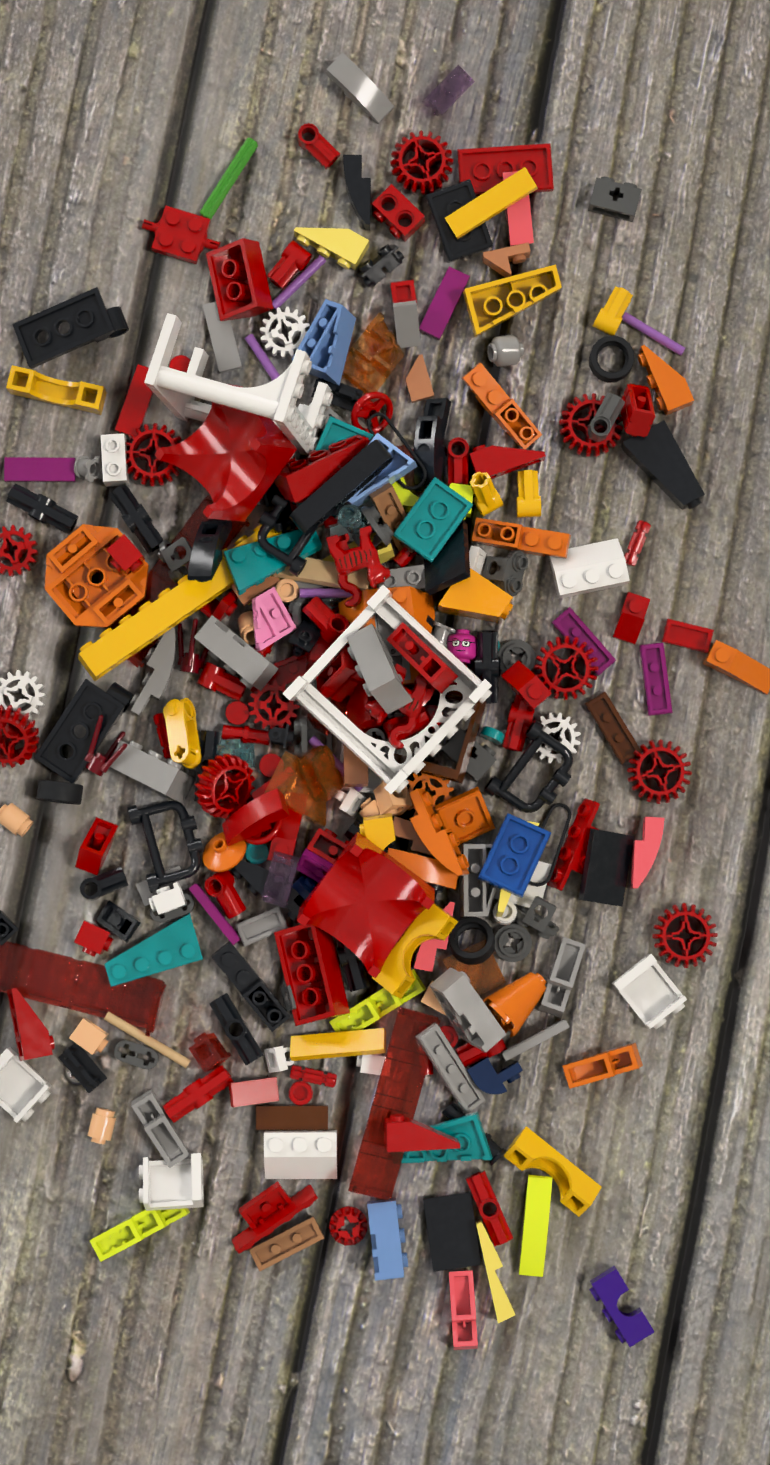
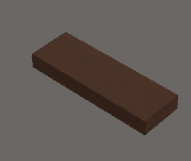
[585,692,642,765]
[256,1105,328,1130]

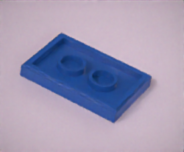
[478,813,551,898]

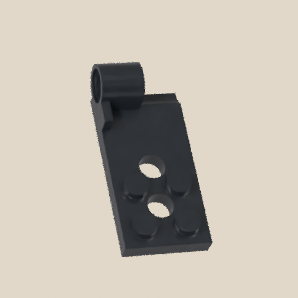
[12,287,129,369]
[34,679,134,784]

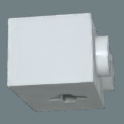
[101,434,130,487]

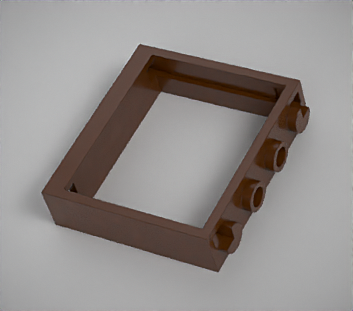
[373,681,486,784]

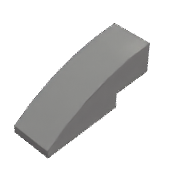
[326,53,394,124]
[538,937,586,1018]
[131,1089,190,1168]

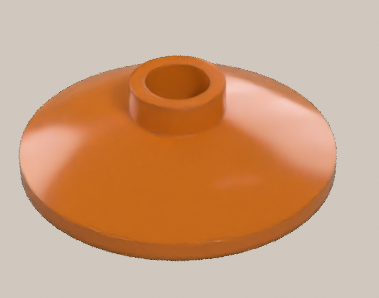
[202,832,247,872]

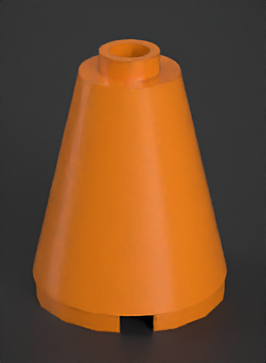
[483,972,547,1037]

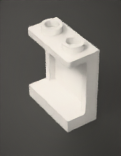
[612,954,687,1030]
[0,1047,52,1123]
[139,1153,204,1211]

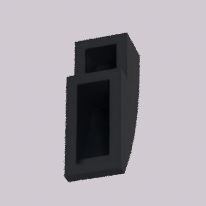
[343,155,371,231]

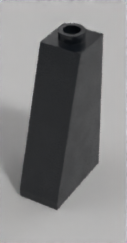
[621,420,705,510]

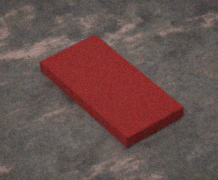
[457,143,554,196]

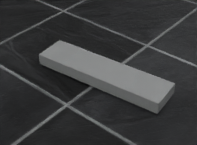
[415,1023,485,1114]

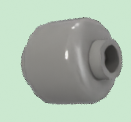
[487,335,524,367]

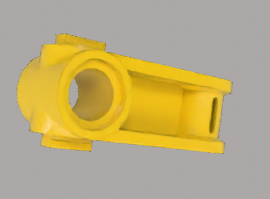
[163,697,201,769]

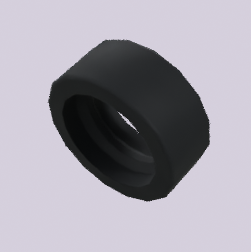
[589,335,634,383]
[36,780,83,805]
[449,917,495,965]

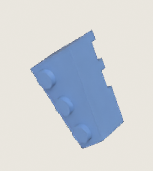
[292,299,356,386]
[367,1198,408,1281]

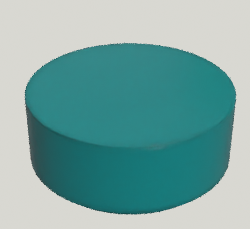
[480,726,505,745]
[245,844,269,864]

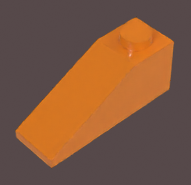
[703,640,770,695]

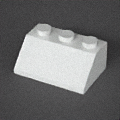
[549,538,630,599]
[264,1130,337,1179]

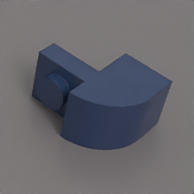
[467,1057,523,1095]

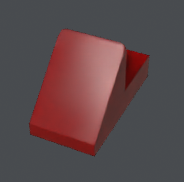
[613,592,650,645]

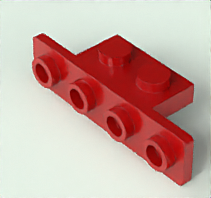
[547,798,600,891]
[232,1181,318,1254]

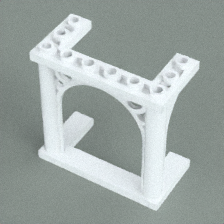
[144,313,333,456]
[282,585,492,794]

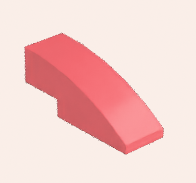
[502,171,534,246]
[631,817,664,889]
[414,902,455,972]
[449,1270,478,1350]

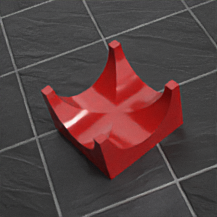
[154,384,297,522]
[297,832,435,978]

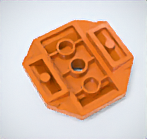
[45,524,149,628]

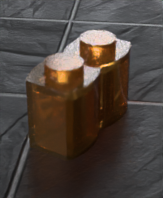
[298,745,343,802]

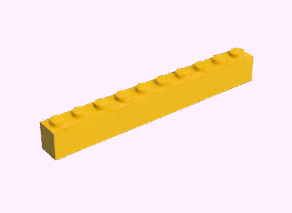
[78,524,282,681]

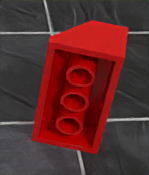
[274,924,350,1026]

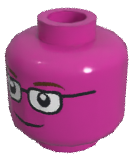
[447,629,477,665]

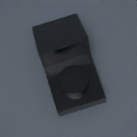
[96,900,141,943]

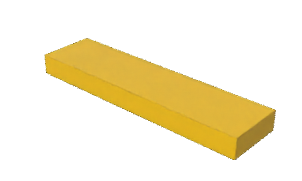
[445,167,538,239]
[290,1028,386,1061]

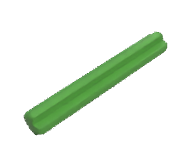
[200,137,258,220]

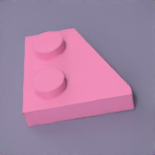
[252,587,297,651]

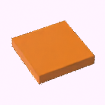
[434,786,496,844]

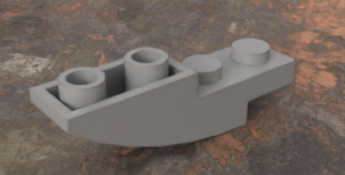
[130,627,176,716]

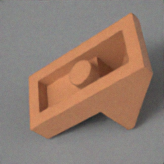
[482,242,531,278]

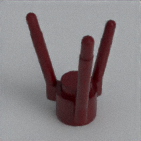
[177,618,209,674]
[84,715,127,776]

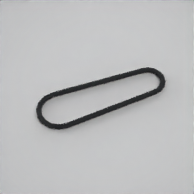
[367,412,427,490]
[529,803,572,887]

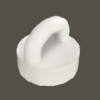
[493,901,517,925]

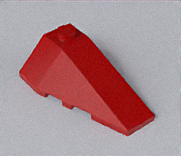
[274,435,369,504]

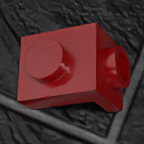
[390,280,417,303]
[200,590,238,621]

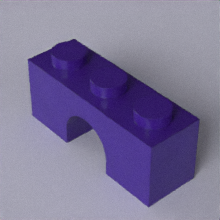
[589,1266,654,1347]

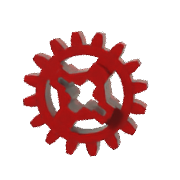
[0,525,39,577]
[248,680,300,729]

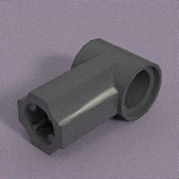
[587,393,625,442]

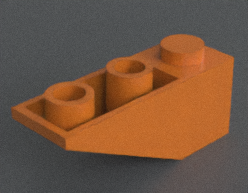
[637,345,694,416]

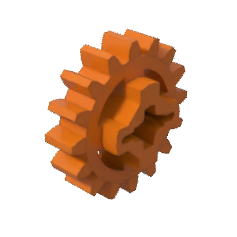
[407,773,454,816]

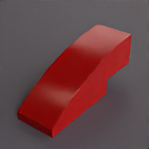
[222,788,290,846]

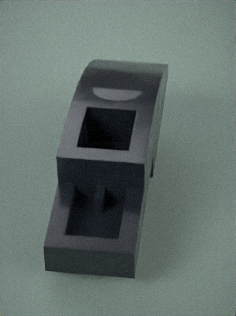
[413,398,451,493]
[188,519,233,582]
[230,861,300,924]
[211,941,291,1032]

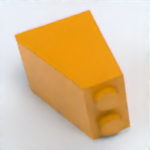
[438,568,514,623]

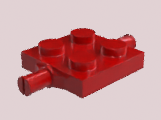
[142,206,221,265]

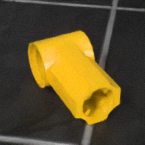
[593,286,633,336]
[516,470,541,518]
[469,472,504,517]

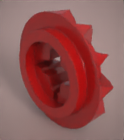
[329,1206,368,1246]

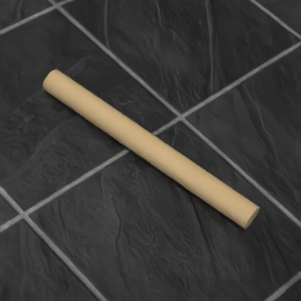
[104,1011,191,1068]

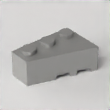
[194,615,278,691]
[346,624,413,714]
[429,967,507,1053]

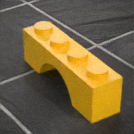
[6,365,107,415]
[359,813,395,850]
[372,903,459,999]
[503,1126,602,1217]

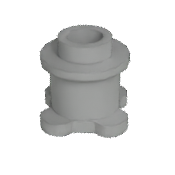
[74,455,103,482]
[432,621,456,648]

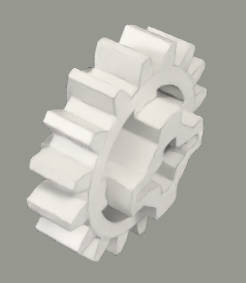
[260,307,310,359]
[0,670,46,720]
[529,712,581,764]

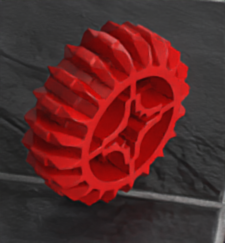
[390,130,454,195]
[559,393,623,457]
[125,423,182,487]
[534,636,599,700]
[0,704,40,768]
[627,739,692,804]
[194,754,255,819]
[652,903,718,968]

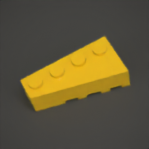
[463,264,562,337]

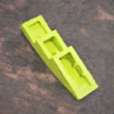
[329,969,426,1032]
[519,1175,552,1277]
[89,1208,190,1262]

